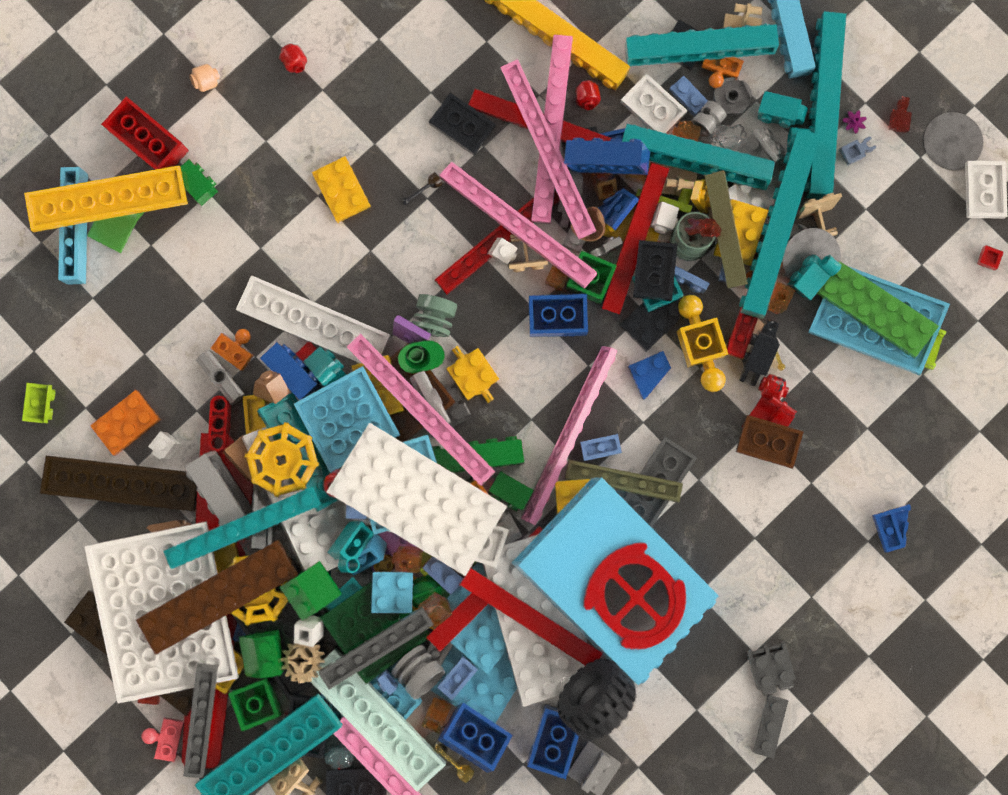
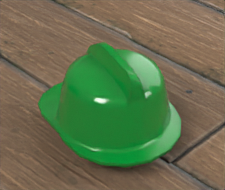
[398,341,445,373]
[412,574,450,609]

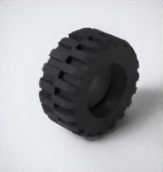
[557,659,636,740]

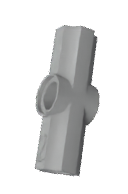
[196,350,245,405]
[410,371,451,424]

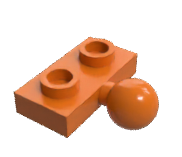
[702,57,744,88]
[210,329,254,371]

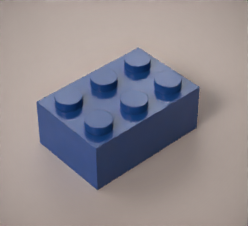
[529,294,588,337]
[260,342,323,400]
[438,703,513,772]
[527,704,579,779]

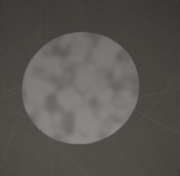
[924,112,983,170]
[783,228,841,280]

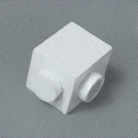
[650,202,679,234]
[488,238,518,265]
[148,431,182,459]
[294,615,324,647]

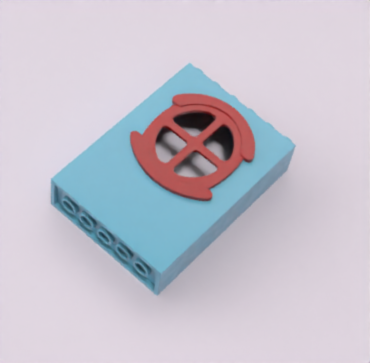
[511,477,719,685]

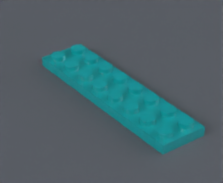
[195,693,343,795]

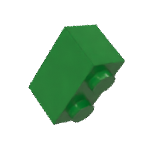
[180,159,218,206]
[489,471,534,512]

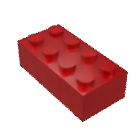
[101,96,189,170]

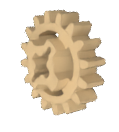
[281,643,325,683]

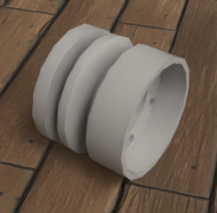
[392,645,445,700]

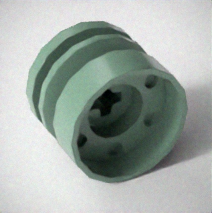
[669,212,716,261]
[411,294,457,337]

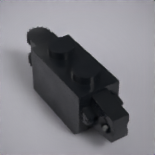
[739,319,780,387]

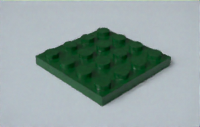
[320,571,430,684]

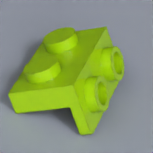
[22,383,55,424]

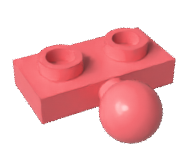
[142,717,184,762]

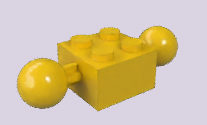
[677,295,728,392]

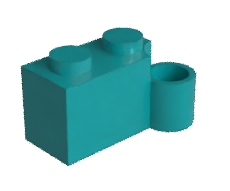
[758,91,808,128]
[788,254,841,300]
[303,346,347,386]
[327,521,374,573]

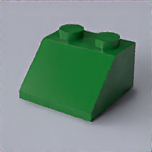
[280,561,342,621]
[239,630,285,678]

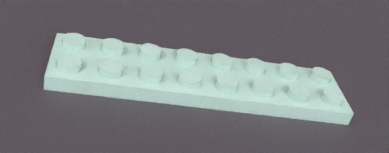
[311,648,446,791]

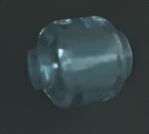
[325,742,356,770]

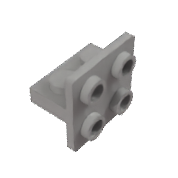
[742,128,786,164]
[568,741,621,795]

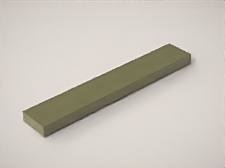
[705,170,748,289]
[565,460,683,503]

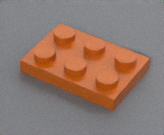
[90,390,161,456]

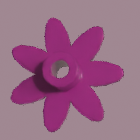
[843,110,867,134]

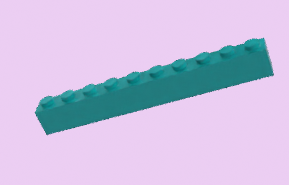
[804,11,847,199]
[739,129,821,319]

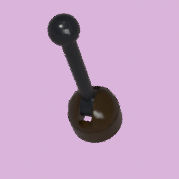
[402,172,443,205]

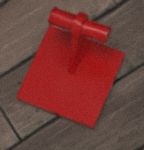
[741,396,797,427]

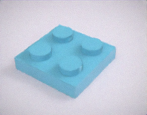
[371,572,413,613]

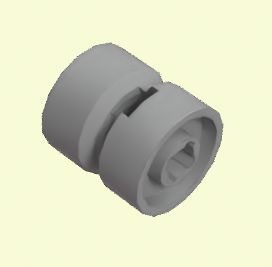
[691,100,727,137]

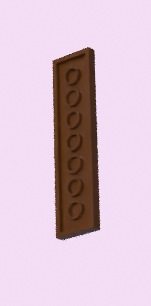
[135,540,298,655]

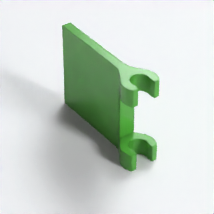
[87,212,144,253]

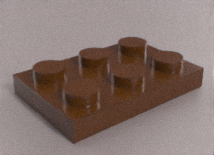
[736,415,804,469]

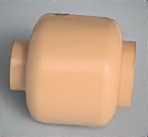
[189,64,220,92]

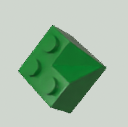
[566,251,617,304]
[228,678,284,731]

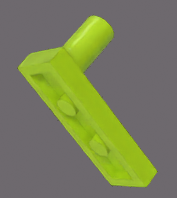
[636,180,695,213]

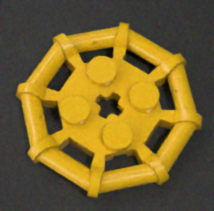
[244,422,319,497]
[229,555,288,626]

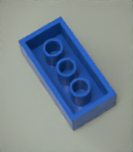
[564,138,650,175]

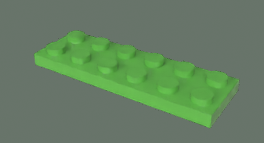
[817,261,939,359]

